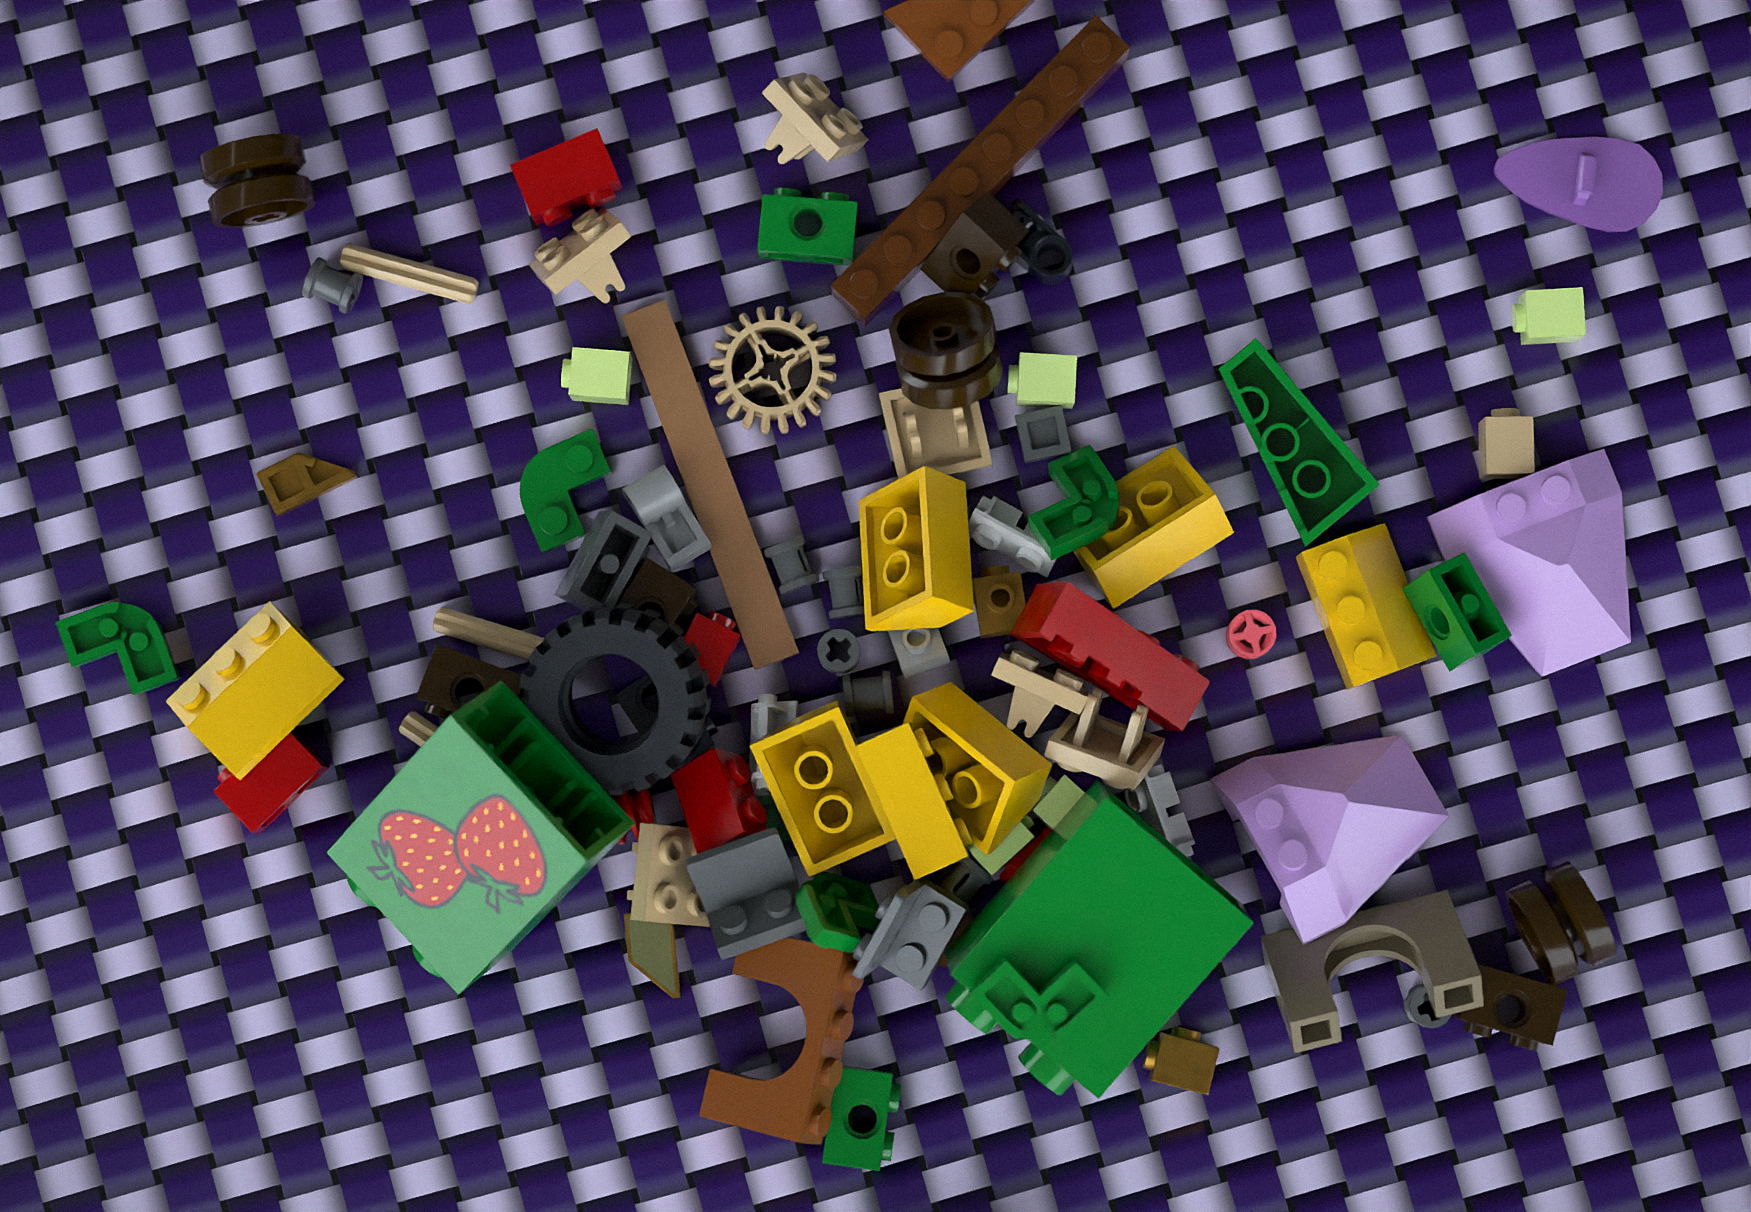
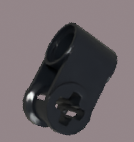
[1010,198,1073,286]

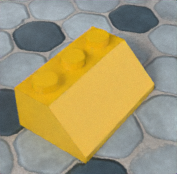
[1073,445,1234,609]
[858,466,974,631]
[1295,523,1437,690]
[166,601,345,780]
[902,681,1052,855]
[749,699,896,877]
[855,722,974,880]

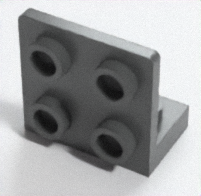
[685,827,807,960]
[852,877,971,990]

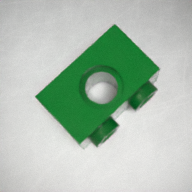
[758,188,858,266]
[1402,552,1512,672]
[822,1065,901,1171]

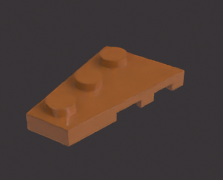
[883,0,1036,82]

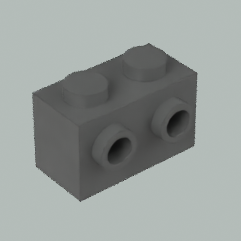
[554,510,653,612]

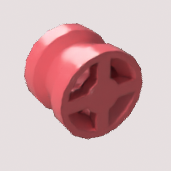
[1226,610,1276,659]

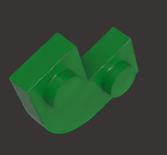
[519,428,612,554]
[1028,445,1119,561]
[55,602,181,695]
[796,871,881,953]
[969,957,1110,1041]

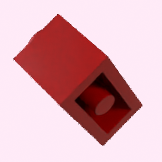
[510,128,623,226]
[213,730,329,834]
[671,747,767,854]

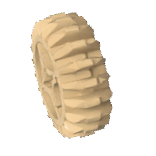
[708,306,837,435]

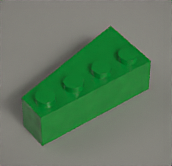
[1219,338,1380,547]

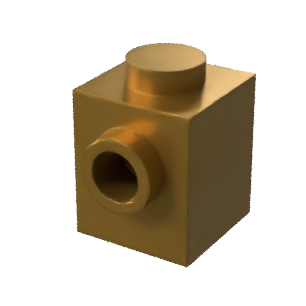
[972,565,1026,639]
[1143,1026,1220,1095]

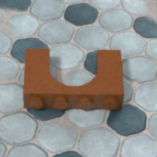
[699,937,864,1145]

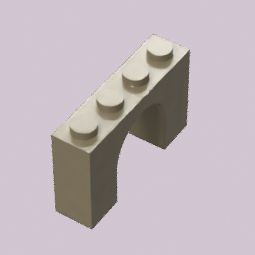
[1261,890,1484,1053]

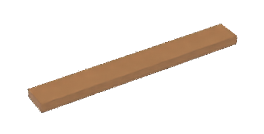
[621,300,799,670]

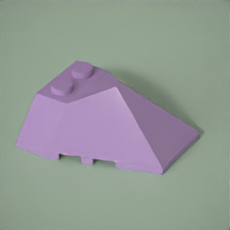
[1426,449,1631,677]
[1210,735,1449,945]

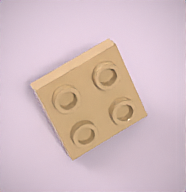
[762,72,869,164]
[529,207,632,303]
[879,388,993,479]
[991,648,1089,738]
[1044,688,1165,790]
[627,823,710,927]

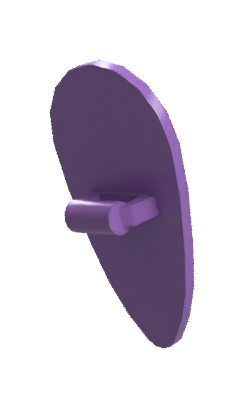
[1494,137,1663,232]

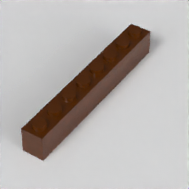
[831,15,1130,327]

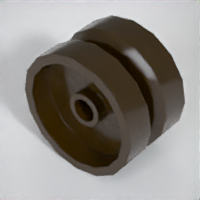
[198,134,316,228]
[889,292,1003,409]
[1505,861,1616,986]

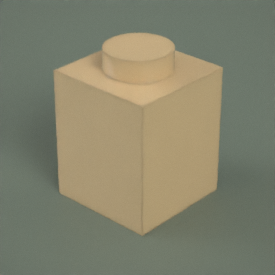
[1478,408,1535,479]

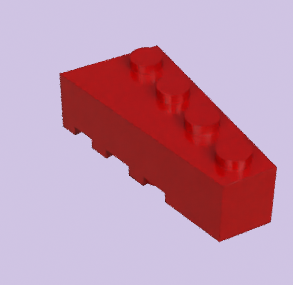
[1010,580,1210,731]

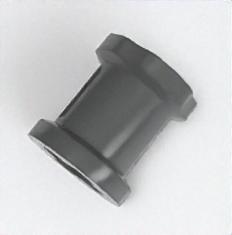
[302,257,363,314]
[764,536,819,595]
[822,566,865,619]
[817,629,860,674]
[842,671,894,717]
[934,857,994,903]
[1403,984,1452,1028]

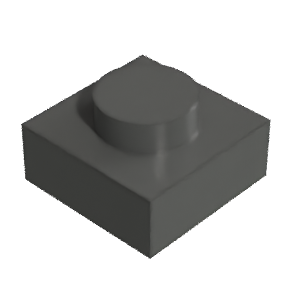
[1014,405,1072,463]

